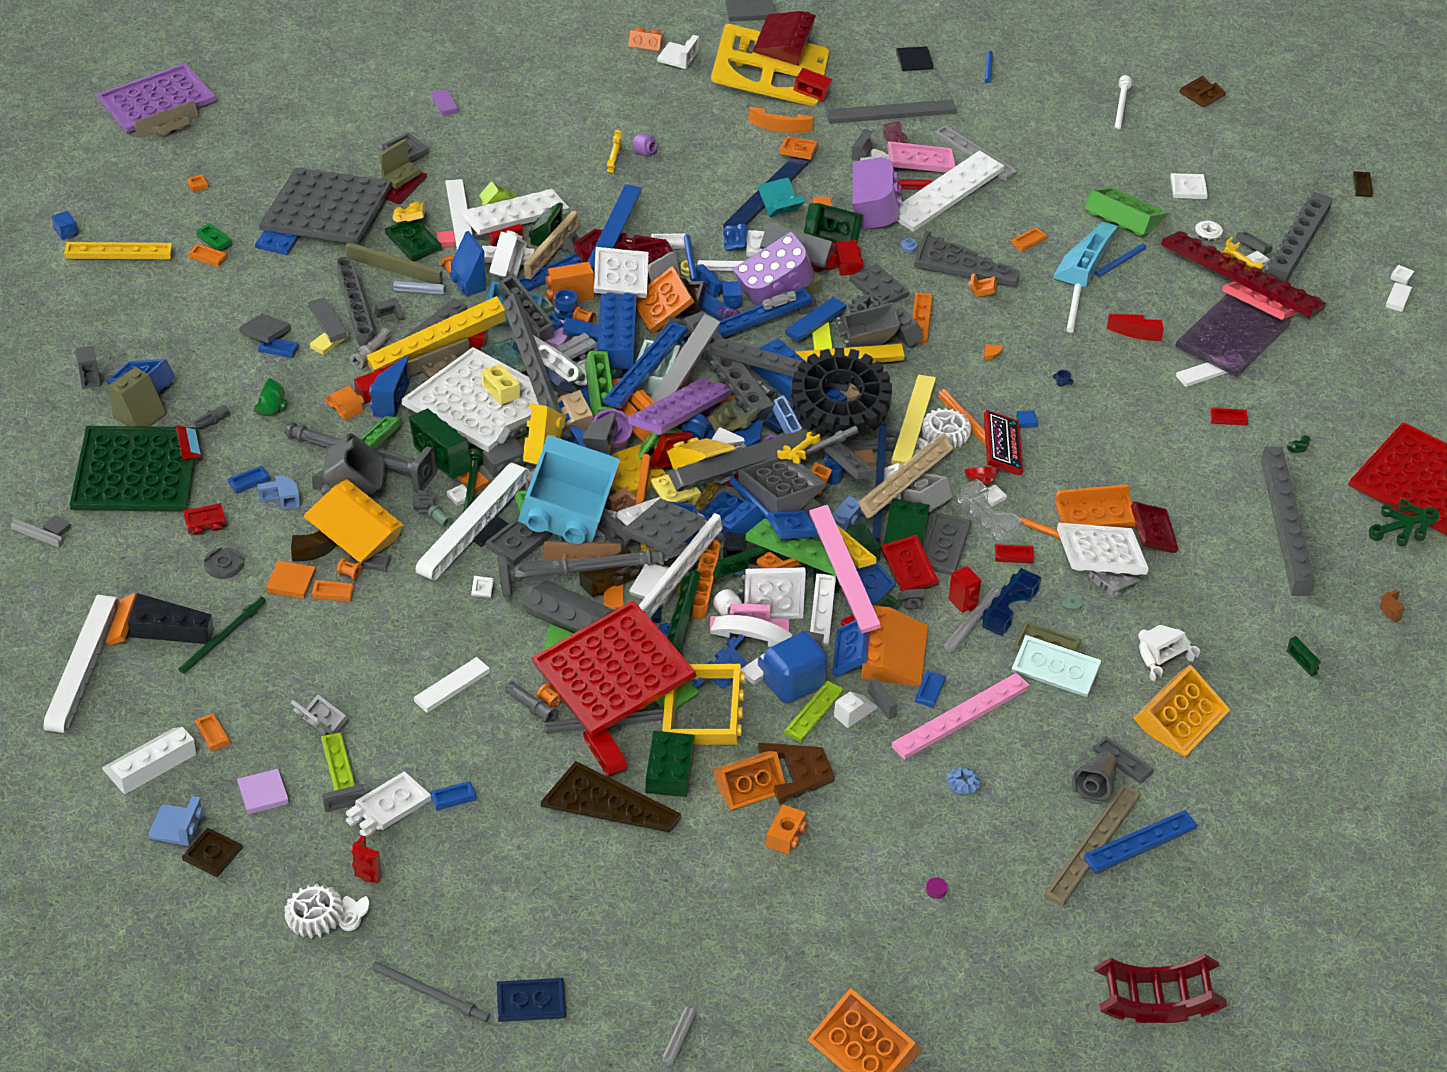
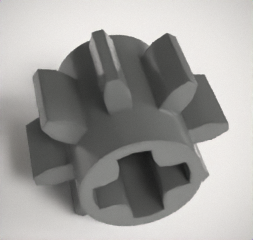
[413,490,433,513]

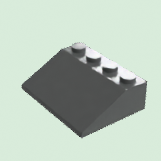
[738,456,826,512]

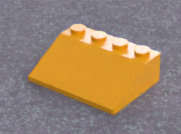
[304,479,404,563]
[1133,664,1230,757]

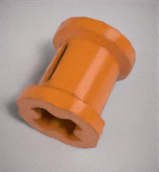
[572,306,596,323]
[336,558,362,580]
[537,683,563,708]

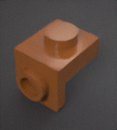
[1380,589,1405,623]

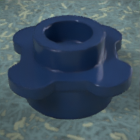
[1053,370,1074,386]

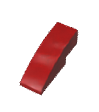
[1107,314,1164,341]

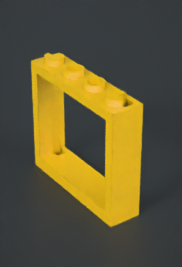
[662,664,746,745]

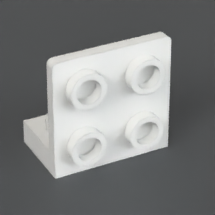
[657,35,699,69]

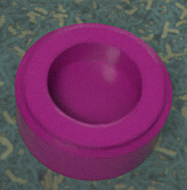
[926,877,948,899]

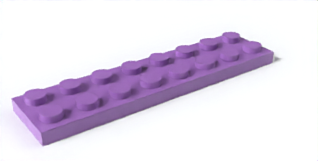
[628,378,731,434]

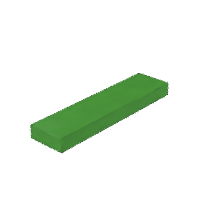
[360,416,402,449]

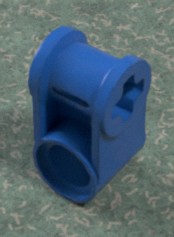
[825,452,843,485]

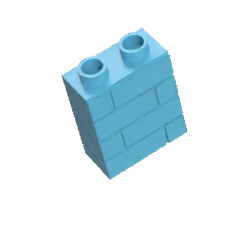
[518,435,620,544]

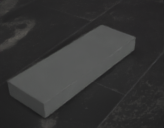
[1093,736,1154,784]

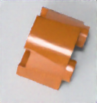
[325,385,364,421]

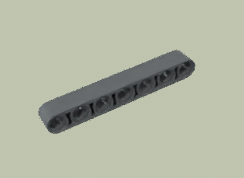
[337,257,373,346]

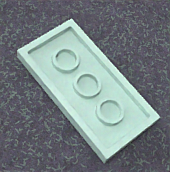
[1012,635,1101,697]

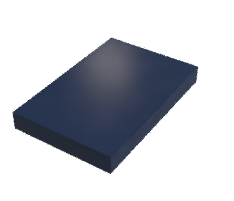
[497,978,566,1022]

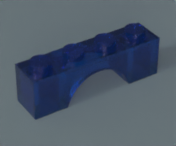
[981,568,1042,637]

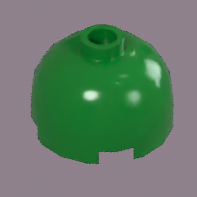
[253,378,287,416]

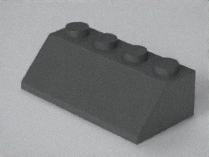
[523,580,614,633]

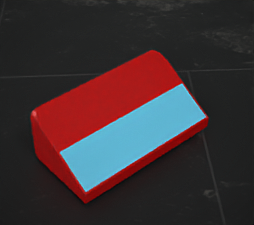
[176,425,201,460]

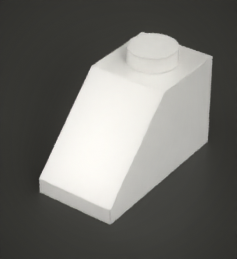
[834,692,877,728]

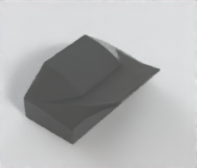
[851,129,874,161]

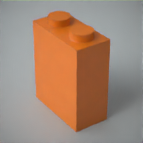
[546,262,594,306]

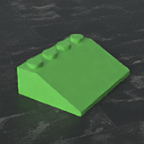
[1084,187,1169,236]

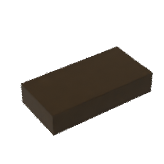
[1353,171,1373,197]

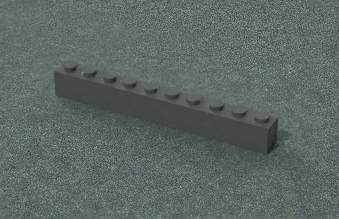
[1261,447,1315,596]

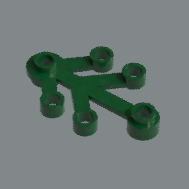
[1369,499,1440,546]

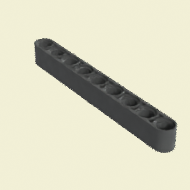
[668,429,811,492]

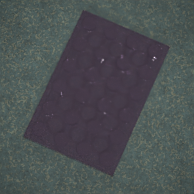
[1175,293,1291,377]

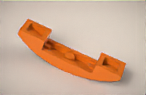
[748,107,814,133]

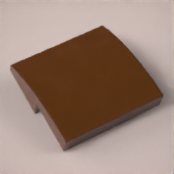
[1179,75,1226,107]

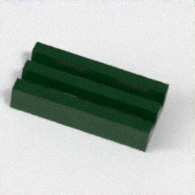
[1287,636,1321,677]

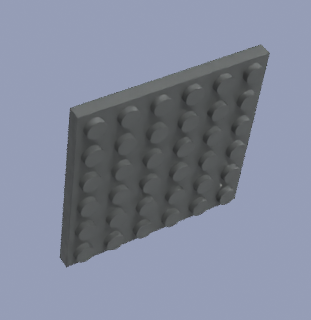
[259,168,392,244]

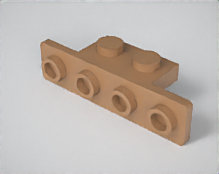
[544,541,621,561]

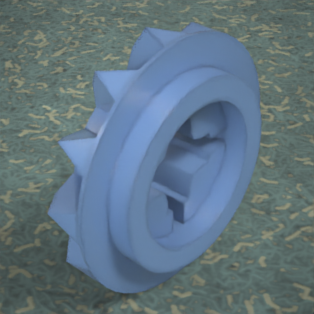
[947,766,980,794]

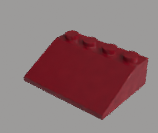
[753,11,816,65]

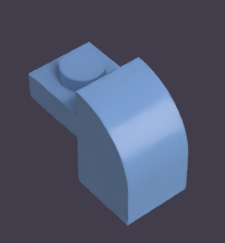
[257,476,300,510]

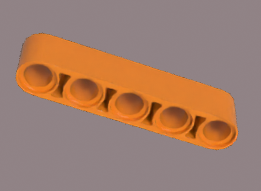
[690,539,721,619]

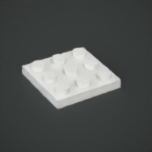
[593,247,648,298]
[744,568,806,619]

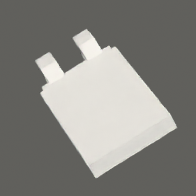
[346,772,431,838]

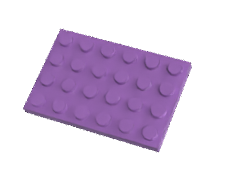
[97,63,216,133]

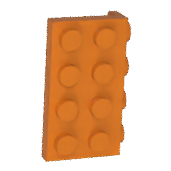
[1055,484,1137,528]

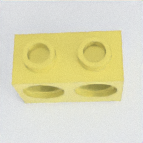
[481,364,521,405]

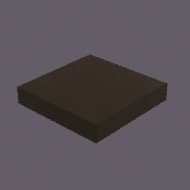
[182,828,243,878]

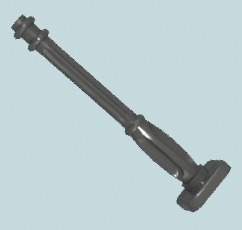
[284,422,437,493]
[497,548,668,597]

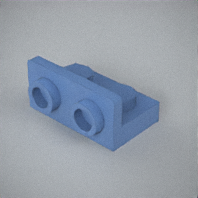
[832,496,865,531]

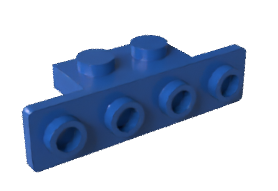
[692,634,748,689]

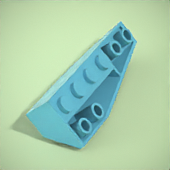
[1053,221,1119,288]

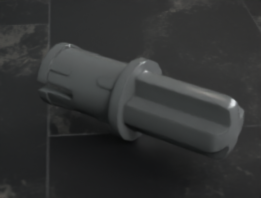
[194,405,230,429]

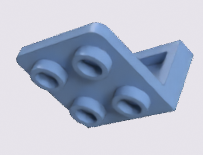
[149,796,204,846]

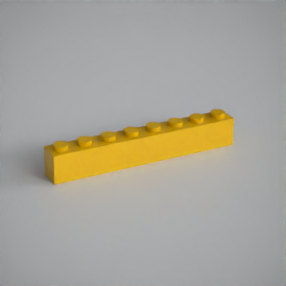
[366,296,506,372]

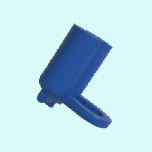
[723,224,748,250]

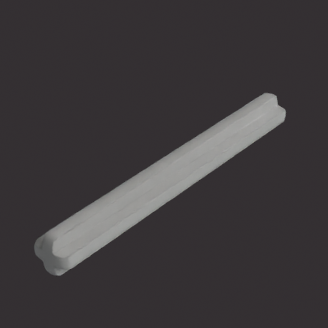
[944,588,1001,653]

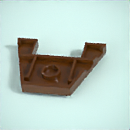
[758,743,834,804]

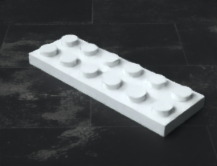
[463,189,569,235]

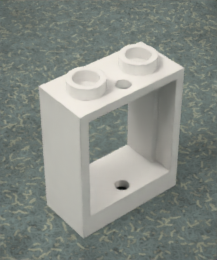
[489,231,527,279]

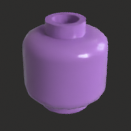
[632,133,657,156]

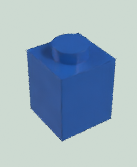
[52,211,78,240]
[722,281,742,308]

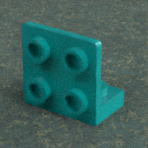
[758,178,805,217]

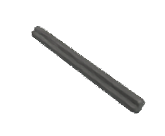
[544,708,664,734]

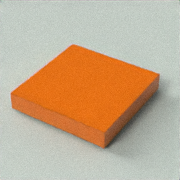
[779,136,819,160]
[266,560,316,599]

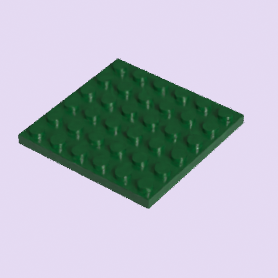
[69,426,199,511]

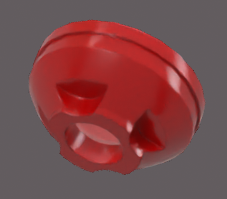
[964,467,999,485]

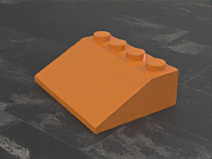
[861,605,928,687]
[807,988,922,1072]

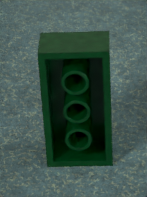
[409,408,472,479]

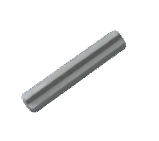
[11,519,63,547]
[663,1007,696,1065]

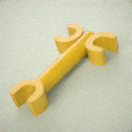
[607,130,622,173]
[1221,237,1264,269]
[777,432,821,464]

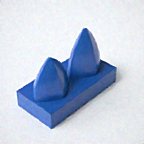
[696,264,727,298]

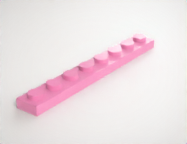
[892,673,1029,760]

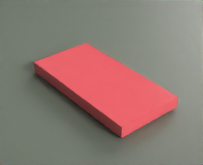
[1222,281,1297,320]

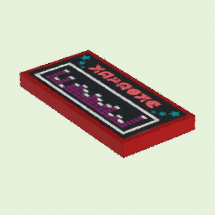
[984,409,1023,475]

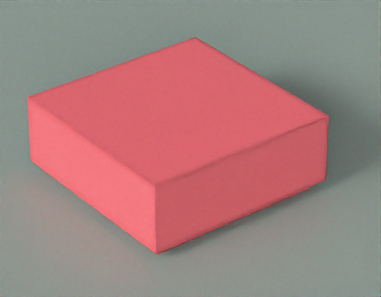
[436,231,456,247]

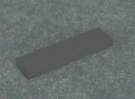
[308,297,347,343]

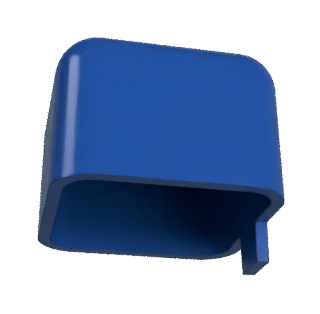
[758,631,827,703]

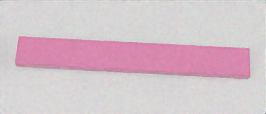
[809,505,881,634]

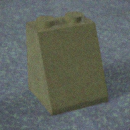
[108,367,166,427]

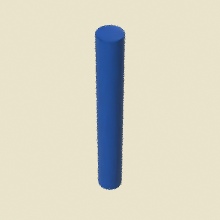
[985,51,993,83]

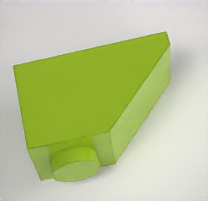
[479,181,516,206]

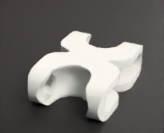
[538,345,587,387]

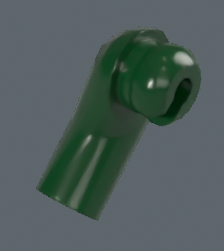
[1287,435,1311,453]

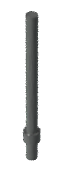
[800,426,859,459]
[372,961,490,1022]

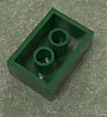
[645,730,694,797]

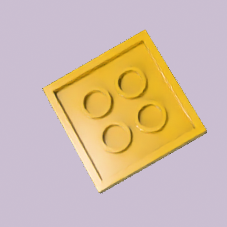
[610,444,666,494]

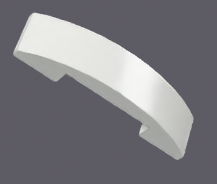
[710,615,792,647]

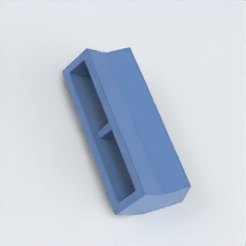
[772,395,802,434]

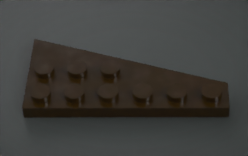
[541,761,681,833]

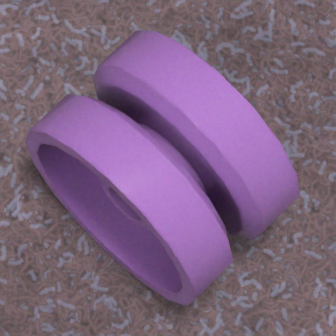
[592,409,633,454]

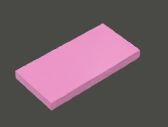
[887,142,956,173]

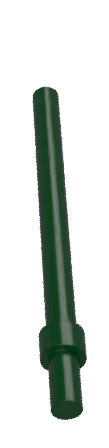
[178,596,266,674]

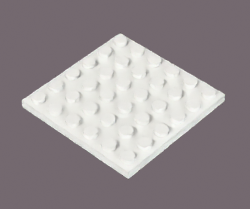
[402,347,558,452]

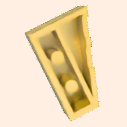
[523,403,567,466]

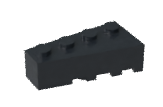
[128,593,214,644]

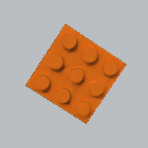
[636,266,695,334]

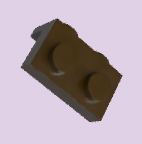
[679,277,707,316]

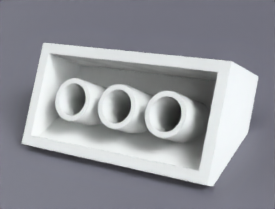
[102,727,196,795]

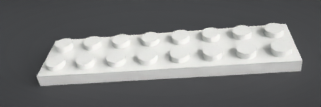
[896,150,1004,232]

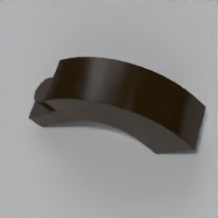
[291,530,337,562]

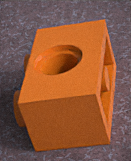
[766,804,808,855]

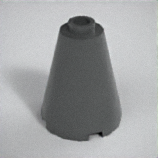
[1071,751,1117,804]

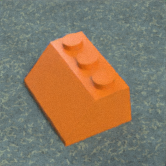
[712,751,785,810]

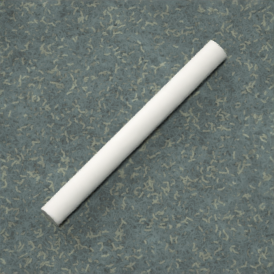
[1067,283,1082,333]

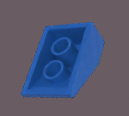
[449,231,486,297]
[369,356,409,418]
[106,359,176,395]

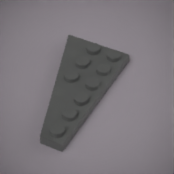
[914,230,1020,287]

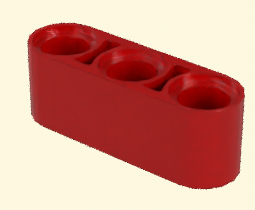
[583,729,627,777]

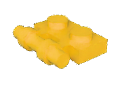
[393,202,426,222]

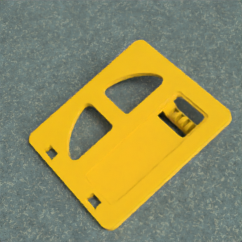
[711,24,829,106]

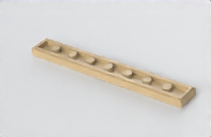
[857,433,954,518]

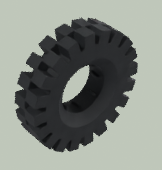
[791,348,892,440]

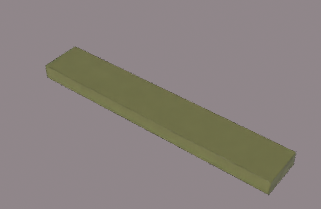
[345,242,443,284]

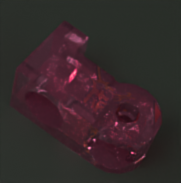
[883,121,907,143]

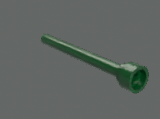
[463,449,483,513]

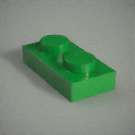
[196,223,232,251]

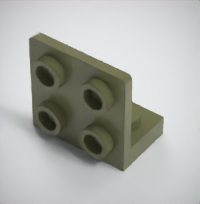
[380,139,421,189]
[708,402,760,433]

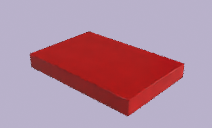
[881,535,939,592]

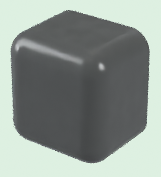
[322,433,385,496]

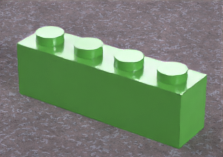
[584,351,616,419]

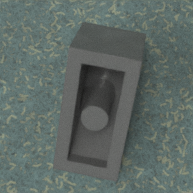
[583,413,618,453]

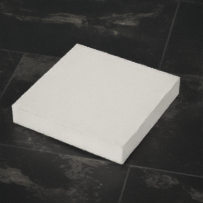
[1170,173,1208,199]
[629,563,679,608]

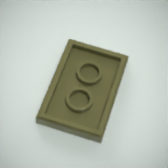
[1012,621,1081,652]

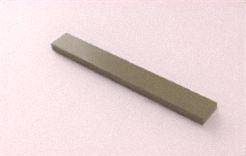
[1044,784,1141,907]

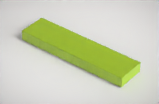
[784,680,844,743]
[321,732,355,791]

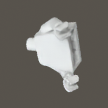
[1139,625,1200,681]

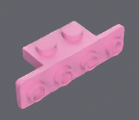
[710,603,789,634]

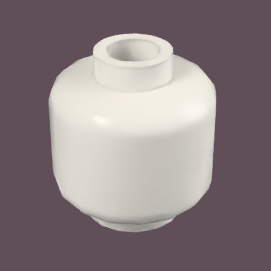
[713,589,742,616]

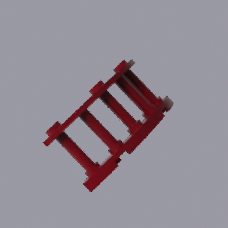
[1094,954,1227,1023]

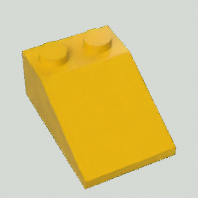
[667,437,735,470]

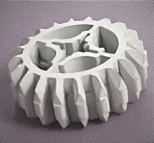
[921,407,971,450]
[285,883,344,939]

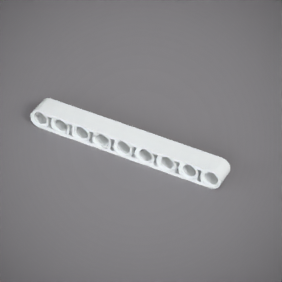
[416,463,530,581]
[44,595,119,733]

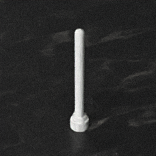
[1115,75,1132,130]

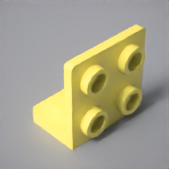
[651,474,701,509]

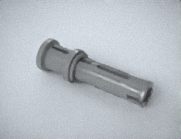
[350,328,391,369]

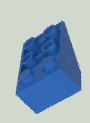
[699,491,764,538]

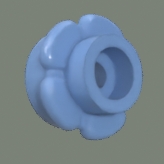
[901,238,918,253]

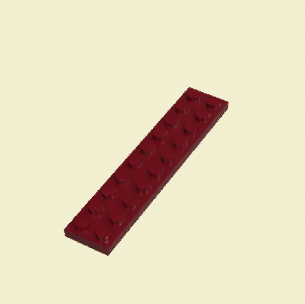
[1161,231,1326,318]

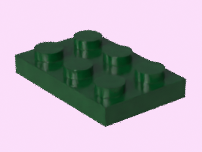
[385,219,442,261]

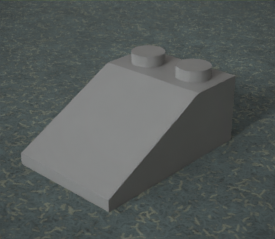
[901,473,953,513]

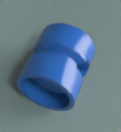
[554,289,577,321]
[680,413,708,440]

